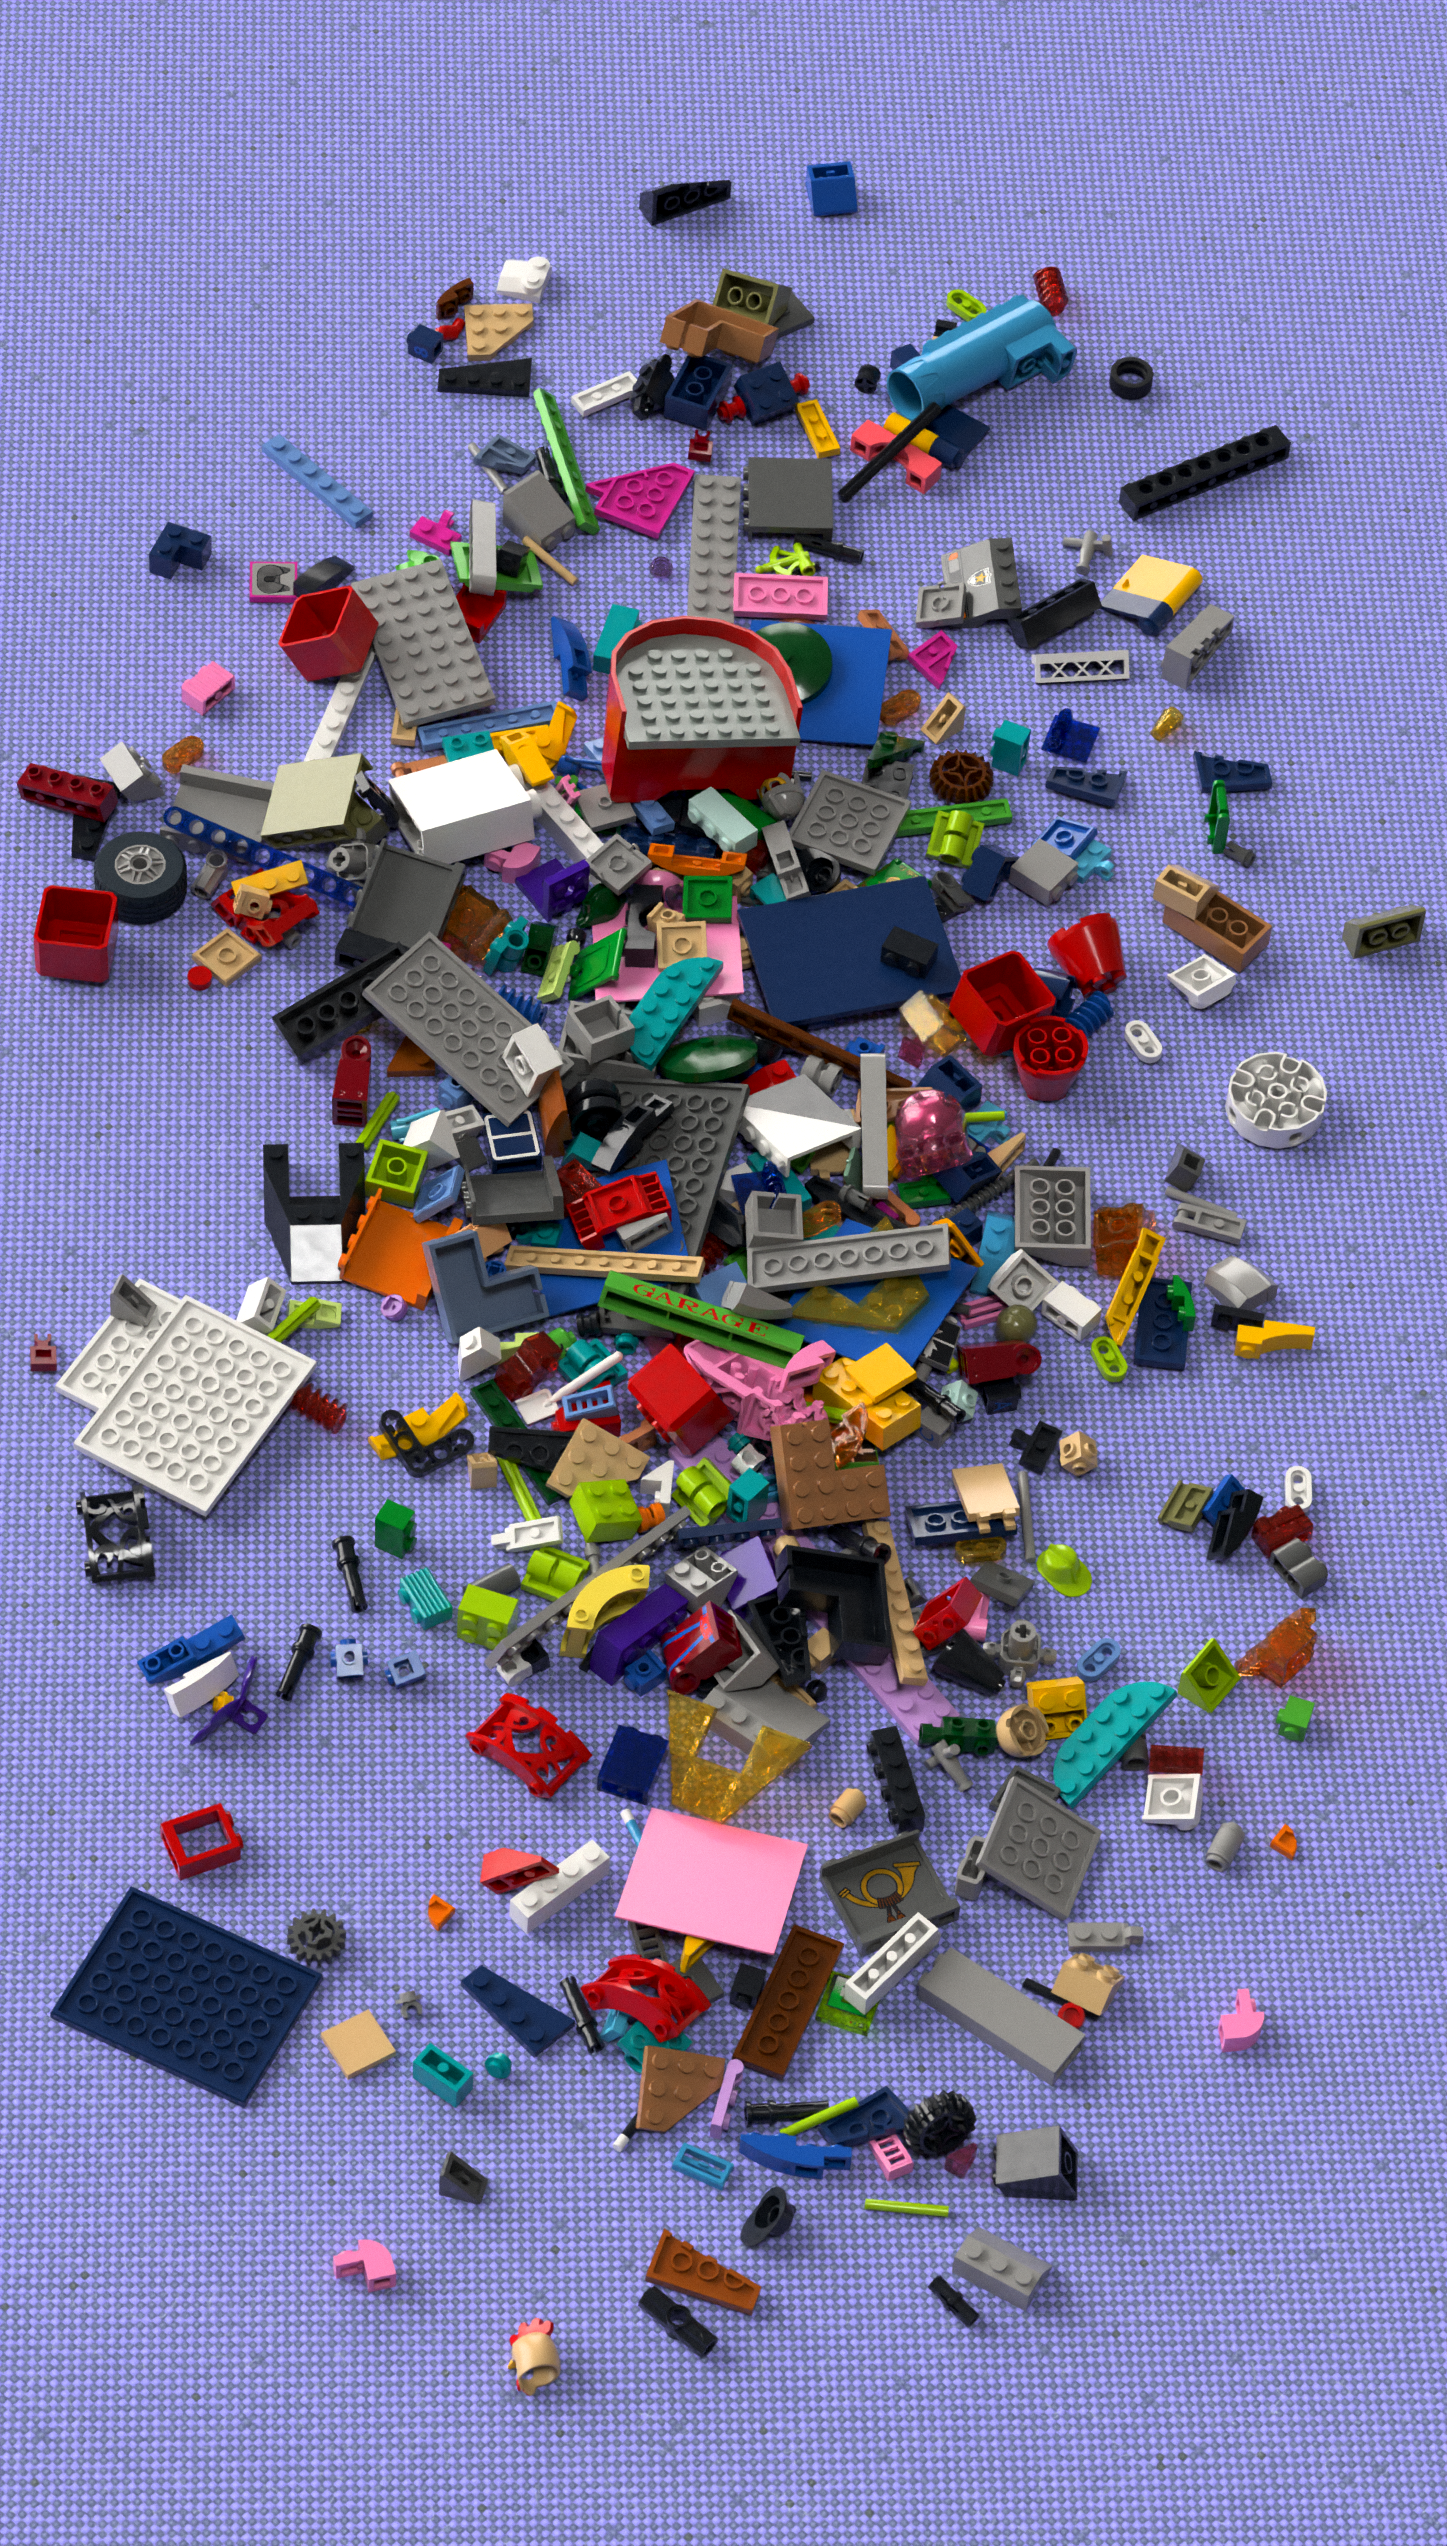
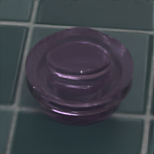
[649,556,673,578]

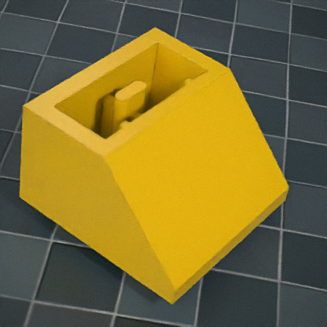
[1026,1676,1087,1740]

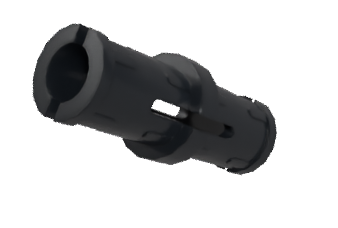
[928,2275,980,2328]

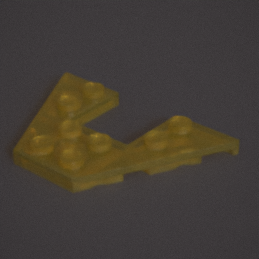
[787,1216,930,1334]
[667,1690,812,1825]

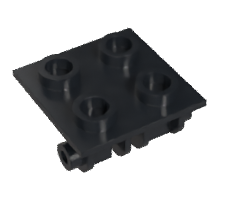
[861,755,915,800]

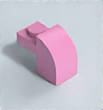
[484,842,541,883]
[1218,1988,1264,2052]
[333,2239,396,2293]

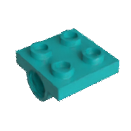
[442,730,494,763]
[482,916,529,976]
[556,1338,628,1393]
[616,2020,692,2074]

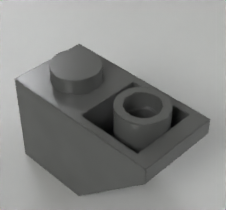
[1164,1143,1205,1192]

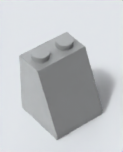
[503,470,575,552]

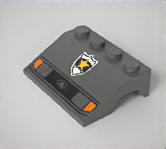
[940,538,1022,629]

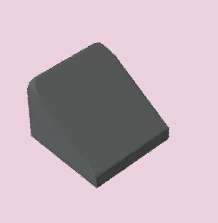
[455,1136,487,1172]
[904,1576,928,1608]

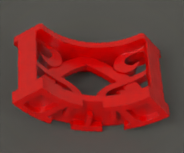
[210,868,320,947]
[465,1693,593,1798]
[580,1954,712,2043]

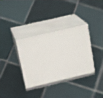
[403,1110,460,1170]

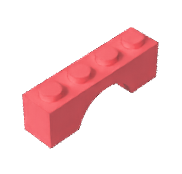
[850,419,942,494]

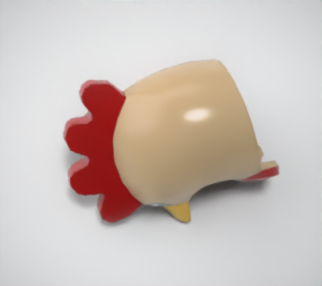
[508,2318,561,2396]

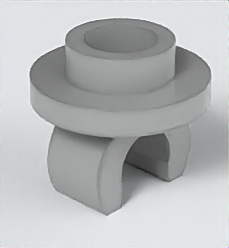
[395,1990,422,2018]

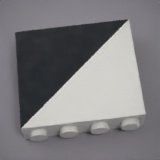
[738,1074,862,1177]

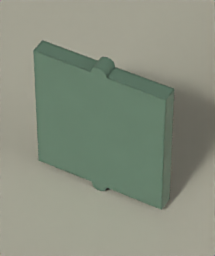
[843,1147,863,1193]

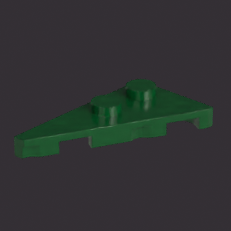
[867,731,925,769]

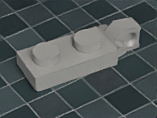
[1067,1923,1144,1952]

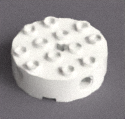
[1225,1052,1327,1149]

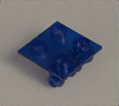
[1041,708,1100,763]
[731,1161,787,1216]

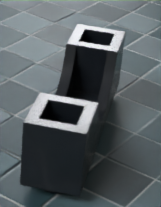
[621,884,665,968]

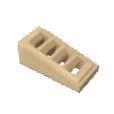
[987,1132,1026,1180]

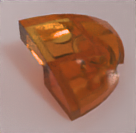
[830,1402,869,1469]

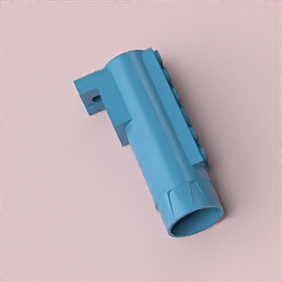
[887,294,1077,421]

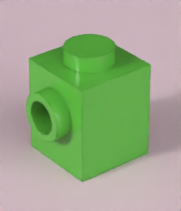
[1276,1695,1315,1742]

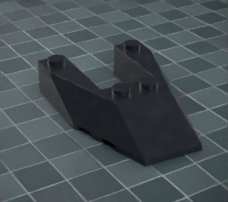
[263,1143,366,1285]

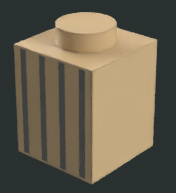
[808,1627,838,1675]

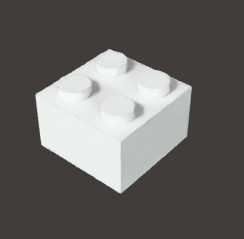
[502,1023,563,1098]

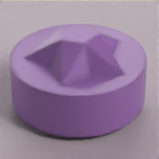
[381,1294,408,1321]

